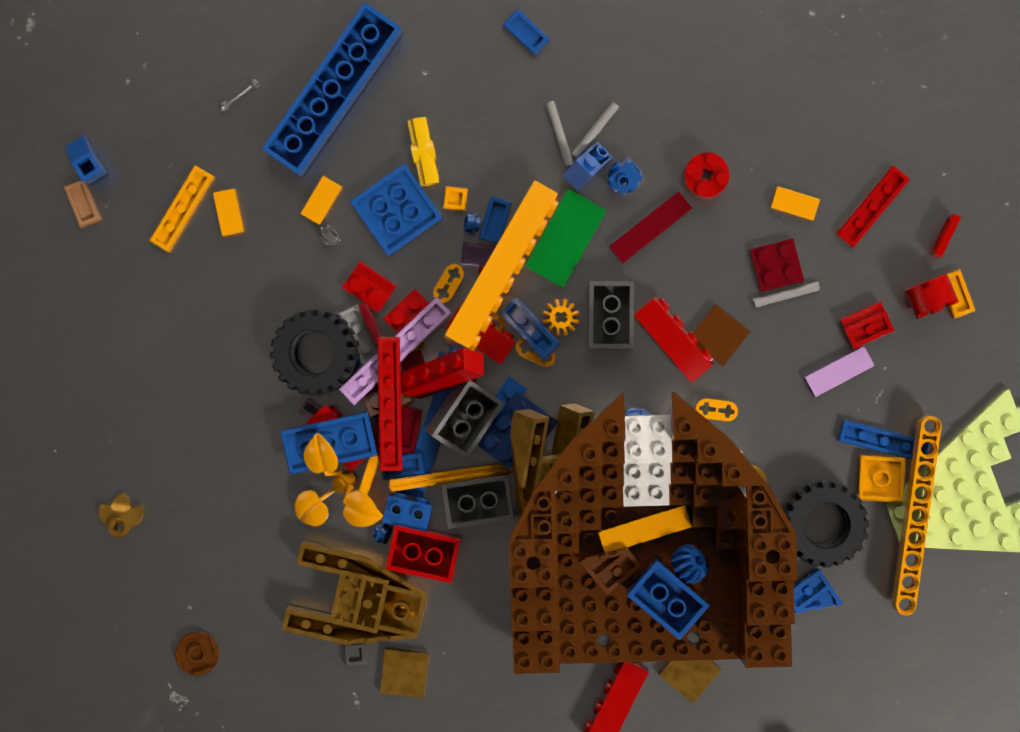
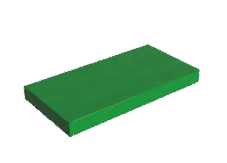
[525,189,607,288]

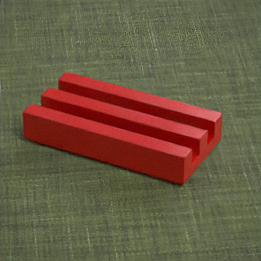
[930,214,961,259]

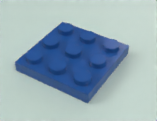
[350,163,443,256]

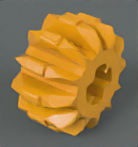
[542,299,579,336]

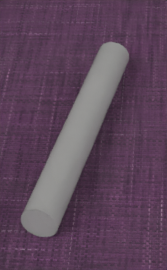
[546,101,574,167]
[571,102,619,159]
[753,282,820,308]

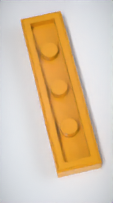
[149,165,215,253]
[598,505,692,552]

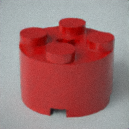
[683,152,730,199]
[905,273,959,319]

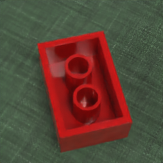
[386,525,462,583]

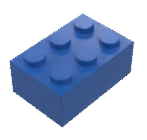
[626,557,710,640]

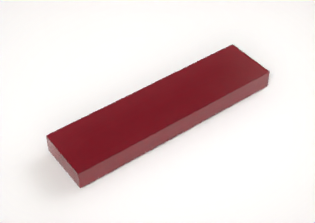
[609,191,693,264]

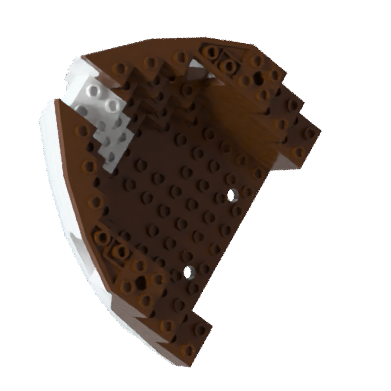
[509,392,798,674]

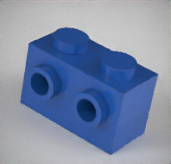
[383,492,433,532]

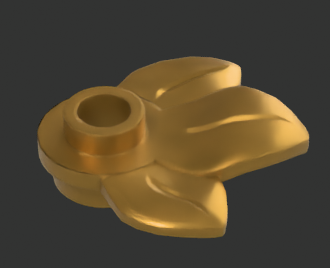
[99,493,143,538]

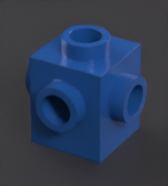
[608,156,643,195]

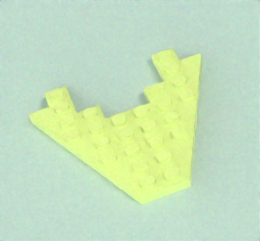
[884,389,1020,552]

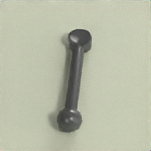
[219,79,258,111]

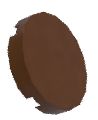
[175,631,220,676]

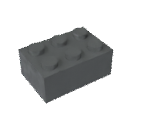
[588,281,634,349]
[425,380,505,459]
[441,474,515,529]

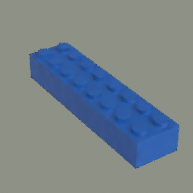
[262,2,403,177]

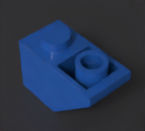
[65,135,108,185]
[563,142,613,191]

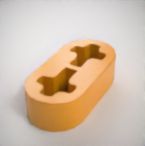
[433,264,464,303]
[516,338,556,367]
[695,398,738,421]

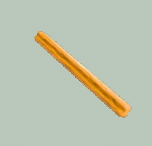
[389,463,513,492]

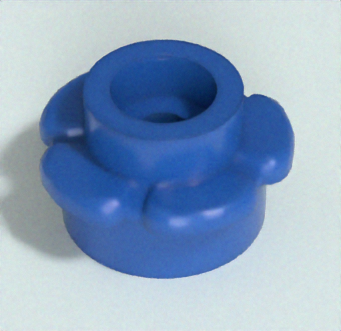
[464,213,480,235]
[373,523,392,544]

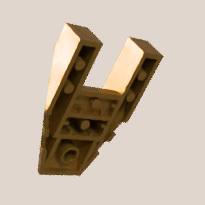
[510,403,595,519]
[282,540,427,645]

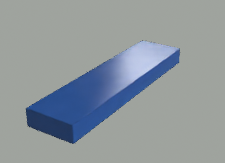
[837,420,930,460]

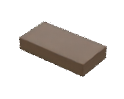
[64,180,102,228]

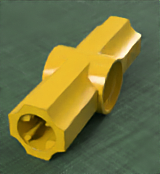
[407,117,439,187]

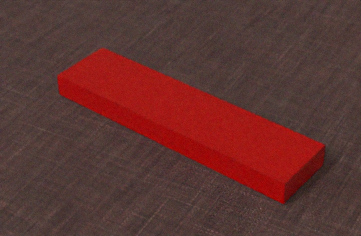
[835,165,910,248]

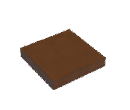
[693,304,751,366]

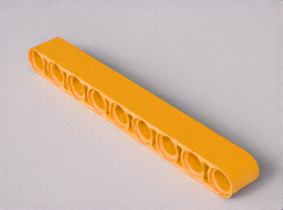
[892,416,942,615]

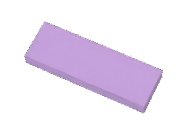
[804,346,875,397]

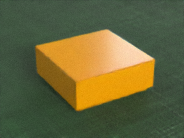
[443,186,468,211]

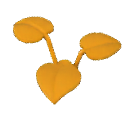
[295,433,383,527]

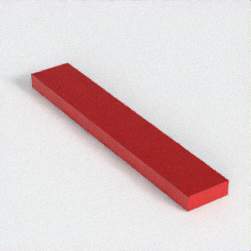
[377,337,402,471]

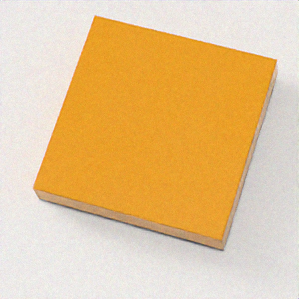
[858,455,906,503]

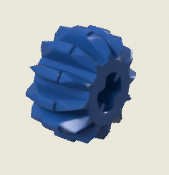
[671,544,709,584]

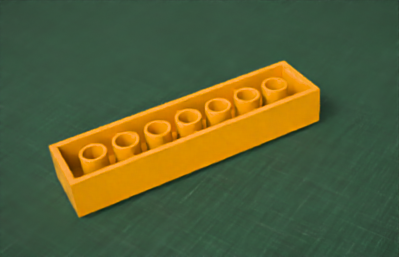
[444,180,559,351]

